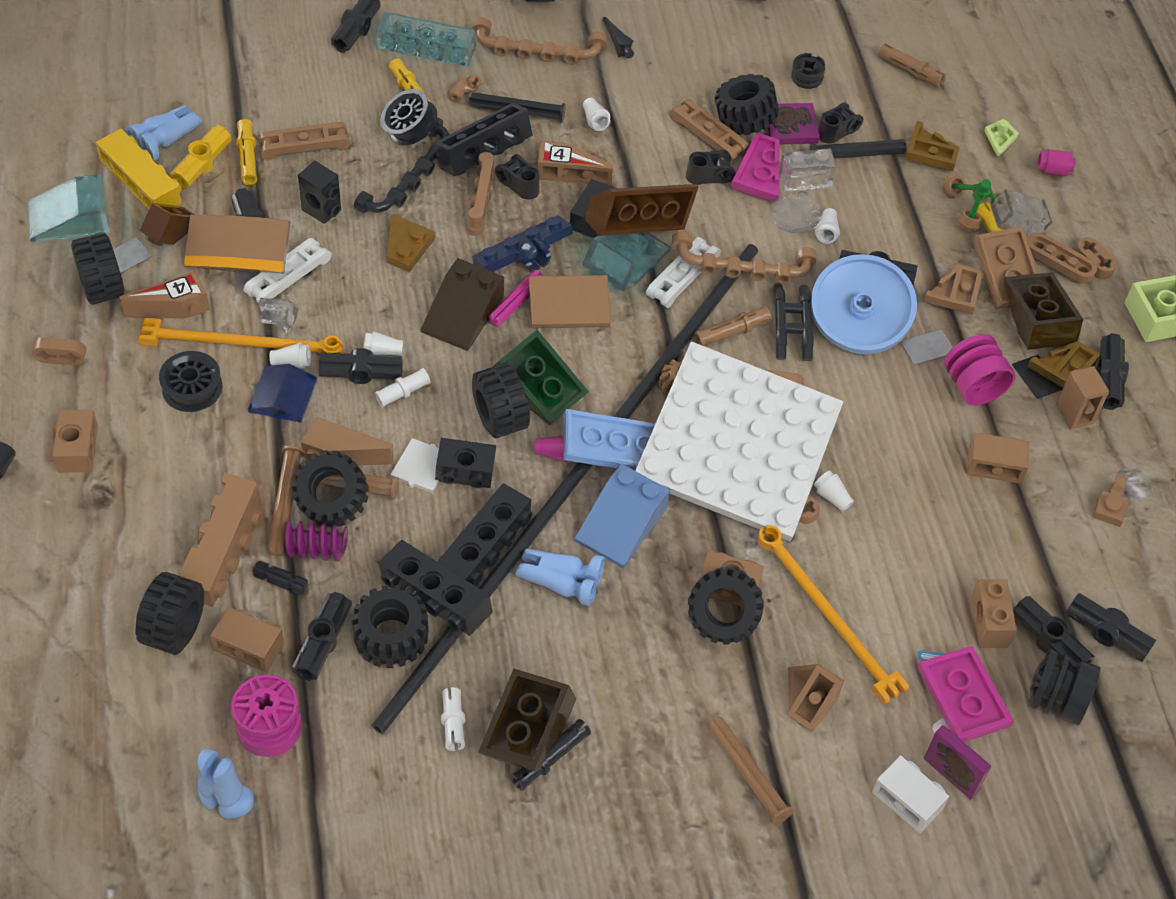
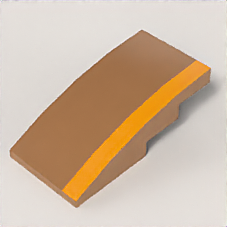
[184,215,291,274]

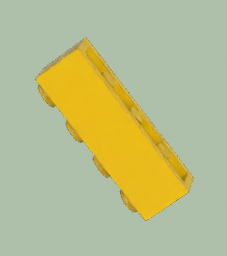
[96,128,182,210]

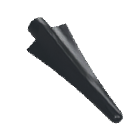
[603,17,634,58]

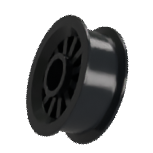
[380,89,437,145]
[159,351,223,412]

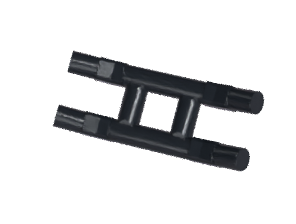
[773,283,814,361]

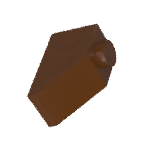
[140,203,195,246]

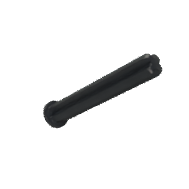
[469,92,566,123]
[809,139,907,163]

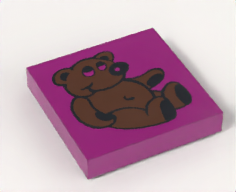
[768,103,820,144]
[924,725,991,800]

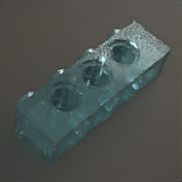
[376,12,476,67]

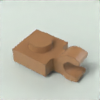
[1093,475,1130,527]

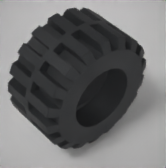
[714,74,779,135]
[71,232,125,305]
[472,363,530,439]
[291,450,369,527]
[688,567,764,645]
[135,572,204,655]
[352,585,429,668]

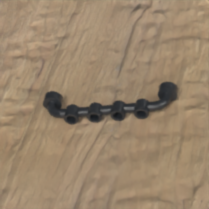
[353,117,450,214]

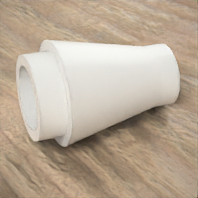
[583,98,610,131]
[815,208,840,244]
[363,331,403,356]
[269,342,311,369]
[814,470,854,512]

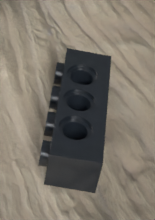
[434,103,533,176]
[437,483,533,587]
[378,539,493,636]

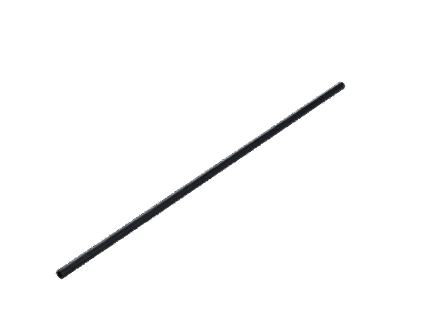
[372,244,758,734]

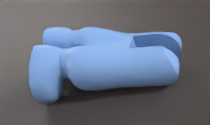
[124,105,202,162]
[516,549,605,607]
[198,749,254,819]

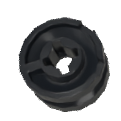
[791,53,826,89]

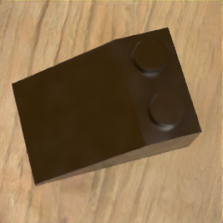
[421,258,504,351]
[1004,272,1083,350]
[478,668,576,772]

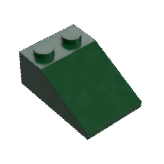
[492,330,589,425]

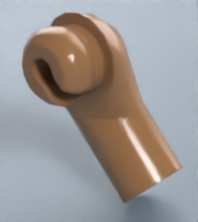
[449,75,481,102]

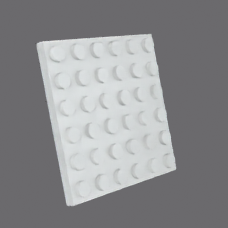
[636,341,844,542]

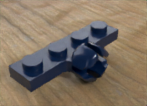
[472,215,573,272]

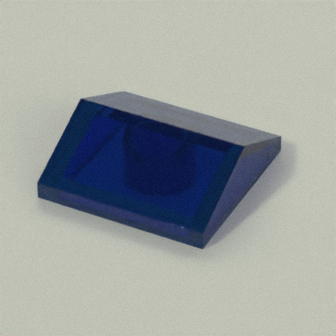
[248,364,317,423]

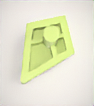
[984,119,1019,156]

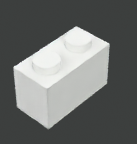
[872,755,949,833]

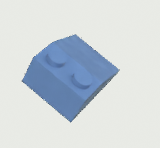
[575,463,670,568]

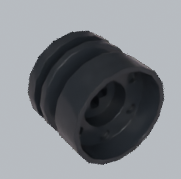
[1028,648,1100,726]

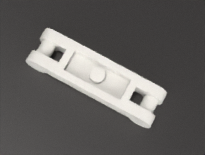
[646,237,721,308]
[244,238,332,307]

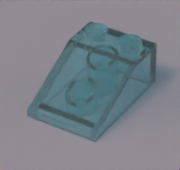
[28,174,110,242]
[582,232,671,291]

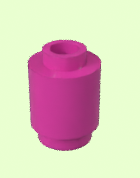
[1037,149,1076,177]

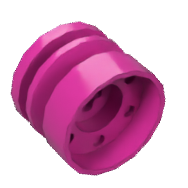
[944,334,1016,405]
[231,674,302,757]

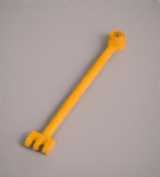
[138,318,344,355]
[757,525,909,704]

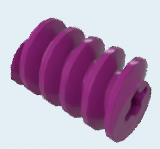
[285,520,348,562]

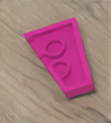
[731,133,779,203]

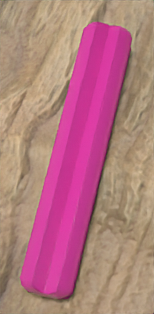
[488,270,544,327]

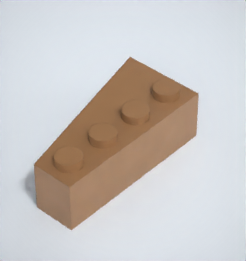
[179,472,264,607]

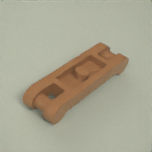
[669,99,749,162]
[258,122,350,160]
[468,152,494,236]

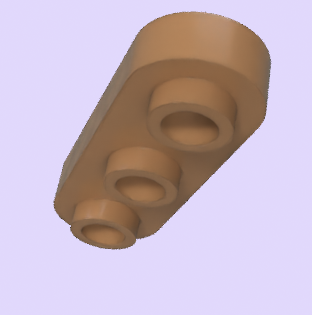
[1028,233,1097,283]

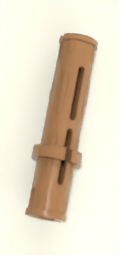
[878,43,946,88]
[694,306,772,346]

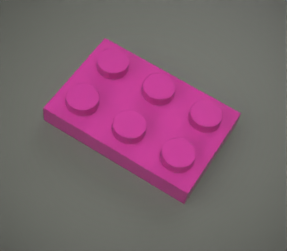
[917,645,1014,742]

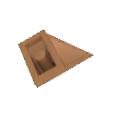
[787,664,844,732]

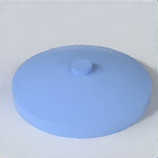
[811,254,917,354]

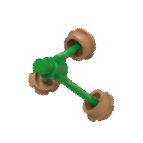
[942,174,1013,232]

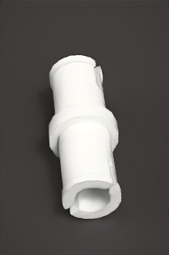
[374,368,431,408]
[441,687,465,751]

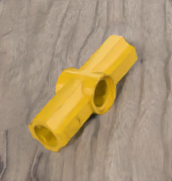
[170,124,232,190]

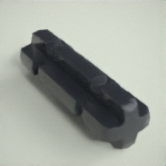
[252,561,309,595]

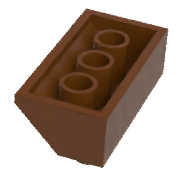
[585,184,699,236]

